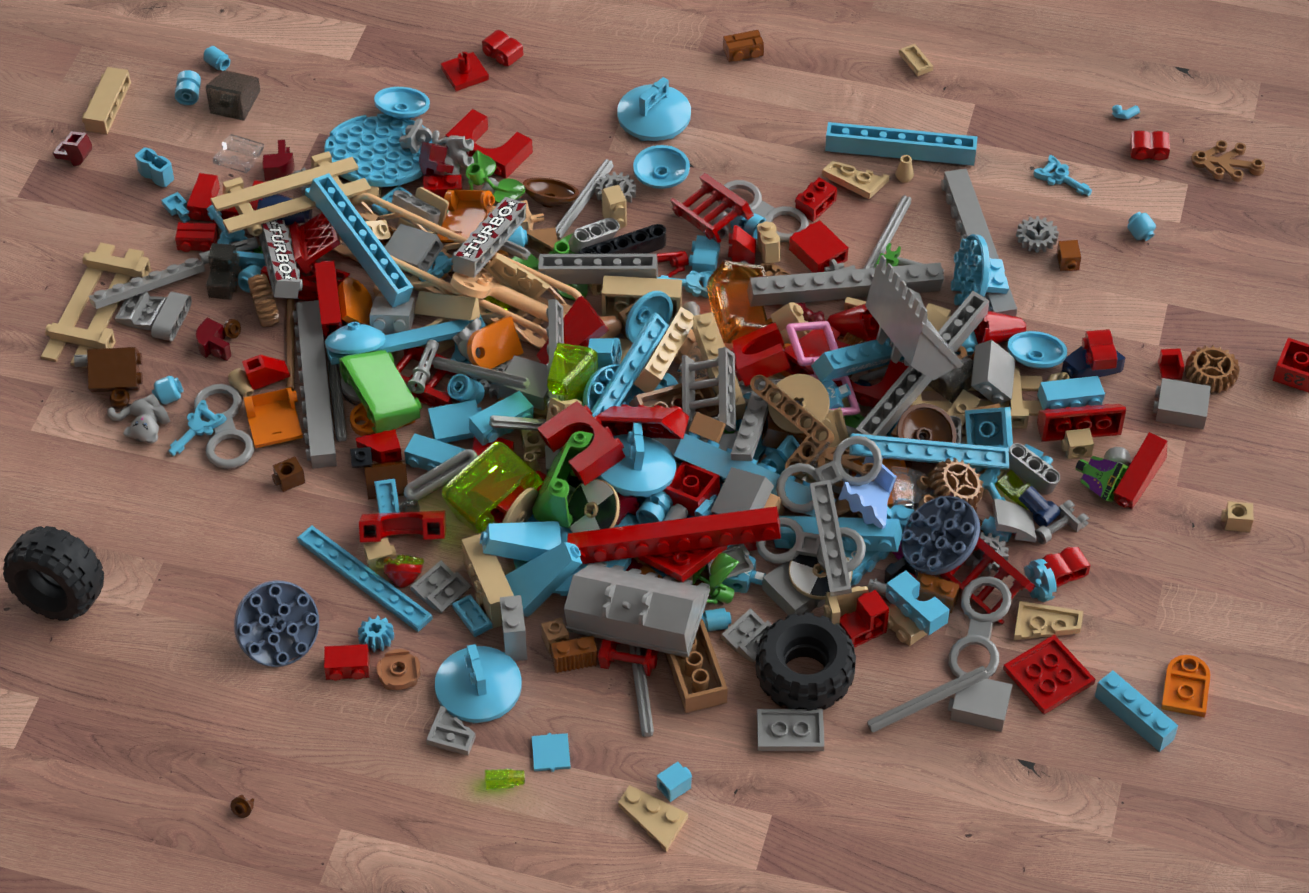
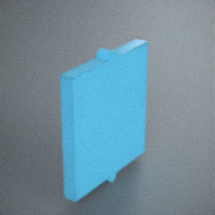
[532,733,571,772]

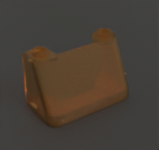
[707,260,773,344]

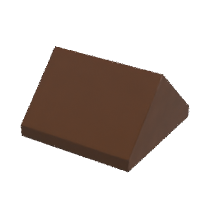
[364,460,408,500]

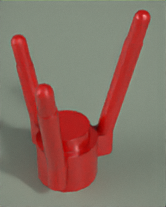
[657,250,689,278]

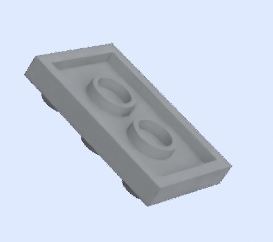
[757,709,824,751]

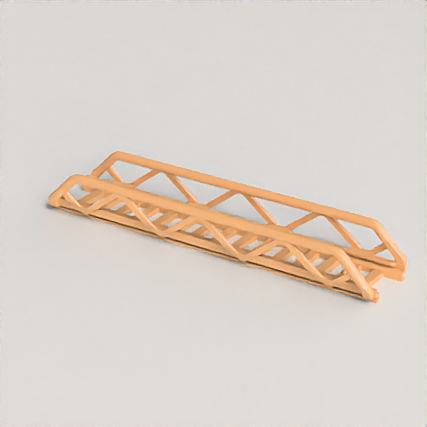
[320,193,582,364]

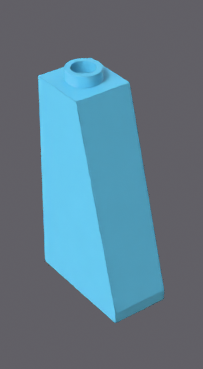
[480,521,561,562]
[505,542,582,617]

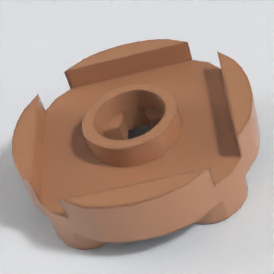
[377,649,421,690]

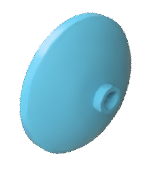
[374,87,430,119]
[633,145,690,189]
[625,291,673,343]
[325,322,386,354]
[1007,331,1067,369]

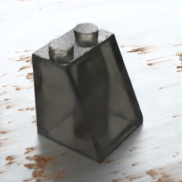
[205,70,261,121]

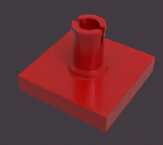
[441,52,489,91]

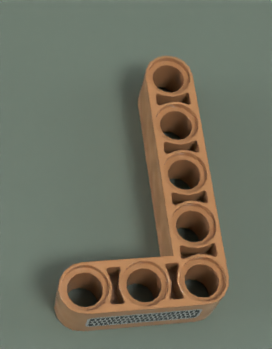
[750,375,834,479]

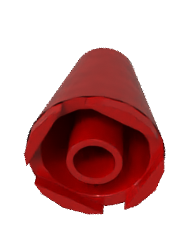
[827,303,880,342]
[974,311,1026,344]

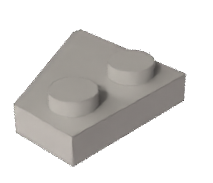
[426,706,476,756]

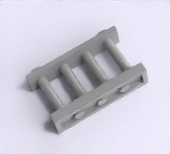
[680,347,736,435]

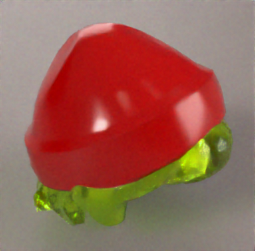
[382,554,424,588]

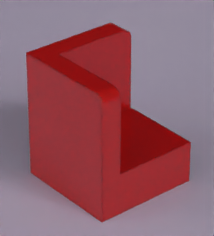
[1158,348,1185,380]

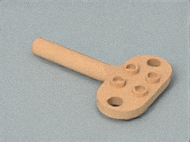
[450,268,567,323]

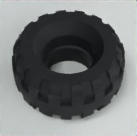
[3,526,104,621]
[755,612,856,711]

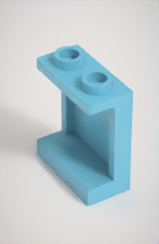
[428,400,482,443]

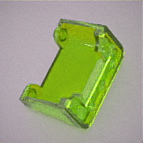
[547,343,598,406]
[442,442,543,534]

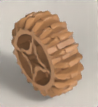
[248,274,280,327]
[1185,345,1240,394]
[929,457,984,507]

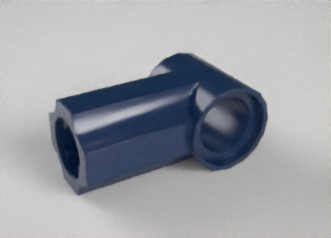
[1018,486,1060,527]

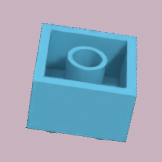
[965,407,1013,448]

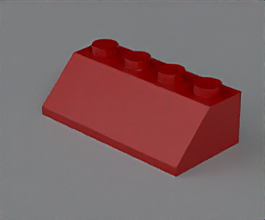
[597,404,689,439]
[1037,404,1126,442]

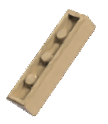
[414,291,480,321]

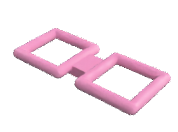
[786,321,860,416]

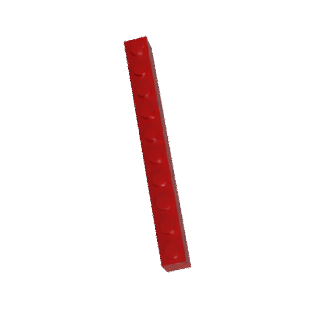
[567,506,781,564]

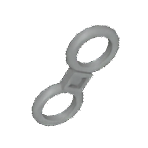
[718,180,809,242]
[194,384,254,469]
[776,436,883,513]
[756,517,866,572]
[948,576,1011,679]

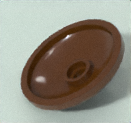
[523,177,579,208]
[896,403,957,464]

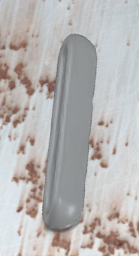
[404,449,478,502]

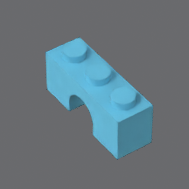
[886,571,950,635]

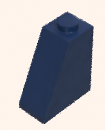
[1061,346,1126,379]

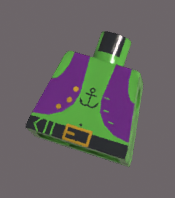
[1075,456,1129,502]

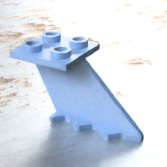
[839,457,897,529]

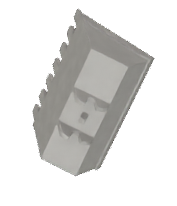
[865,255,964,380]
[564,562,710,658]

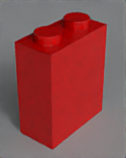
[789,220,849,273]

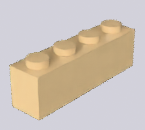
[82,67,131,134]

